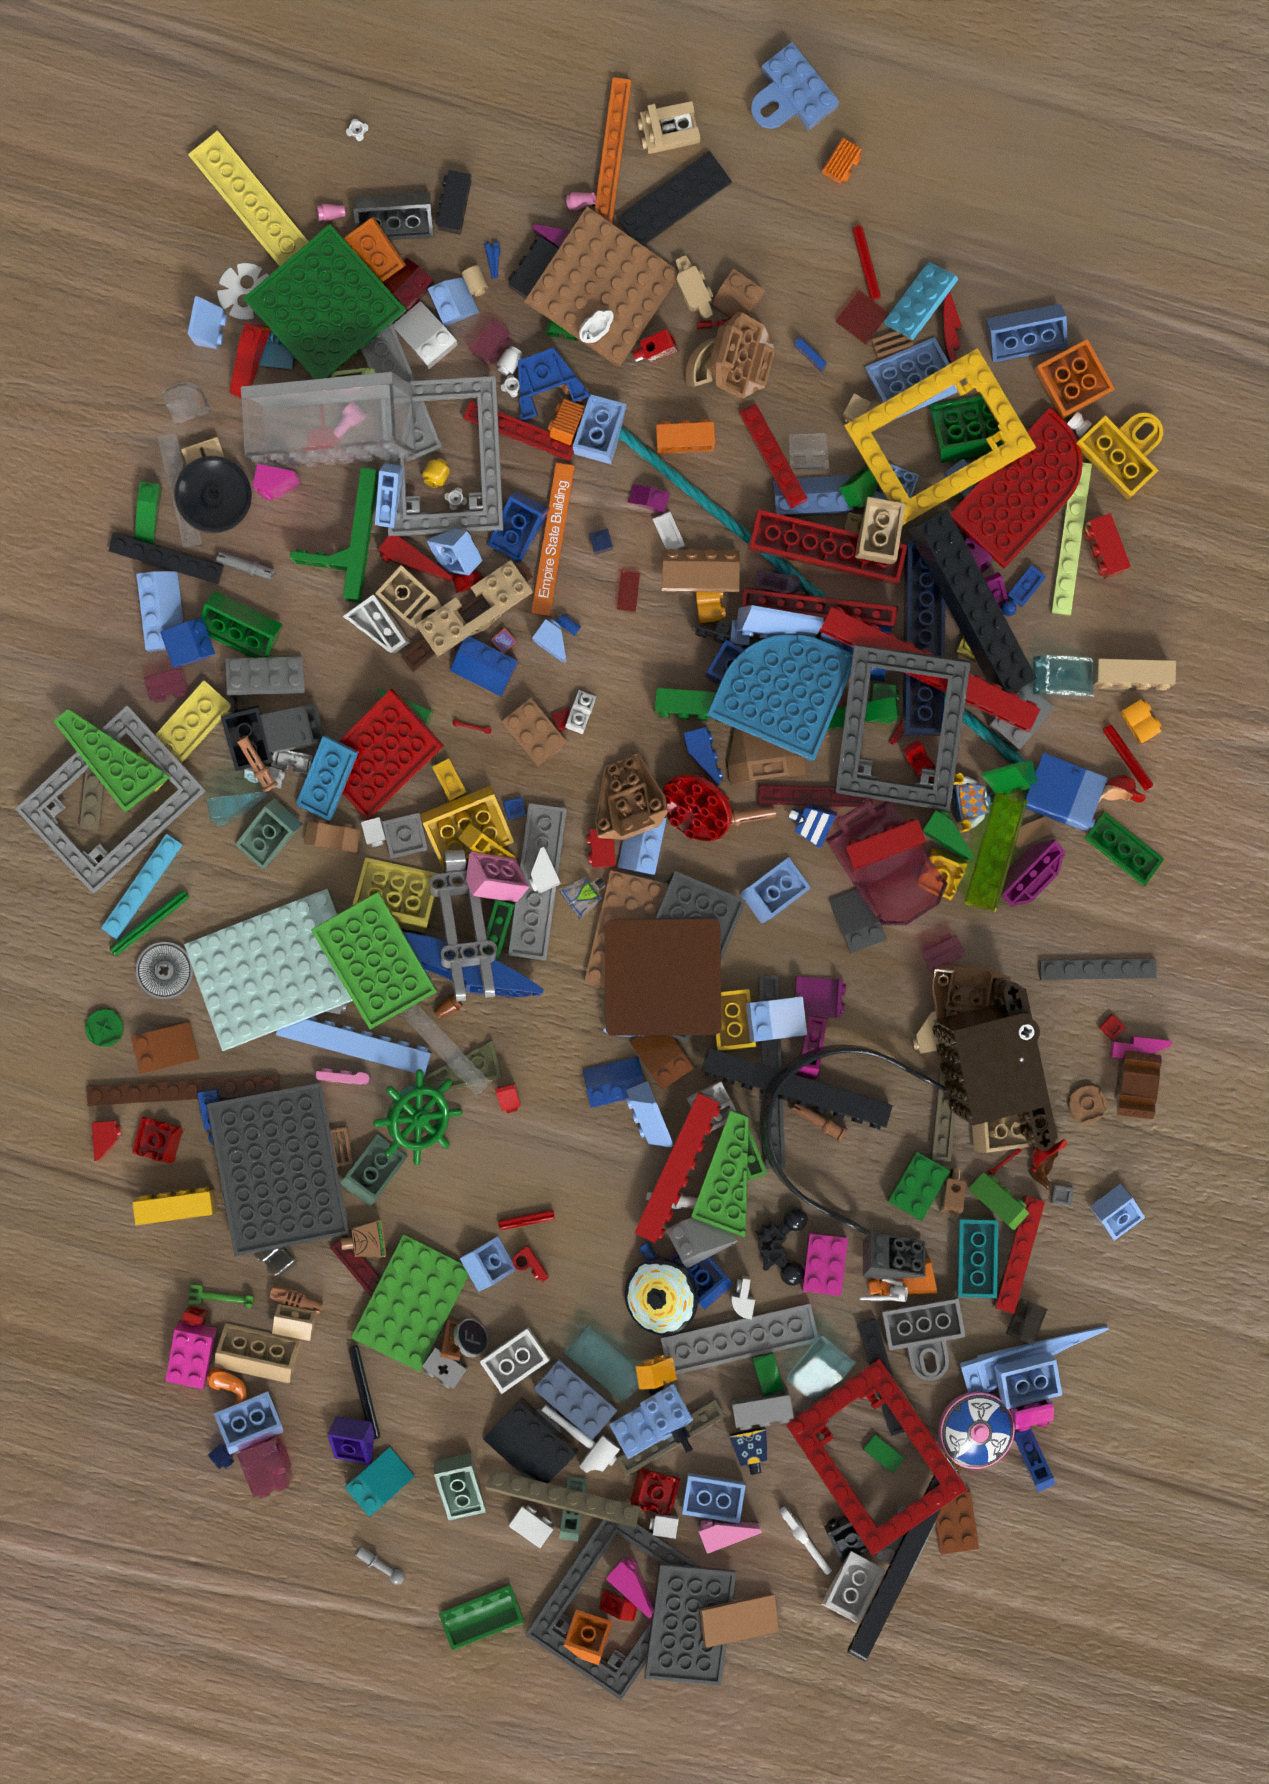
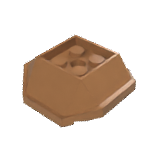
[708,312,776,398]

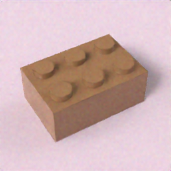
[501,698,568,768]

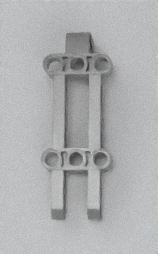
[429,849,497,1002]

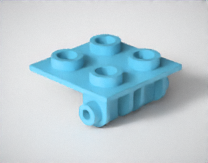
[259,331,294,369]

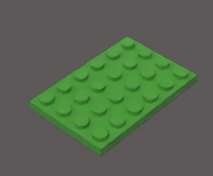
[311,891,437,1029]
[351,1234,469,1372]

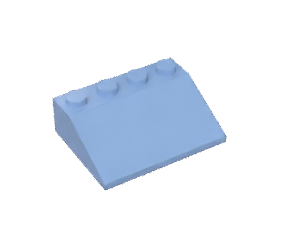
[865,337,958,420]

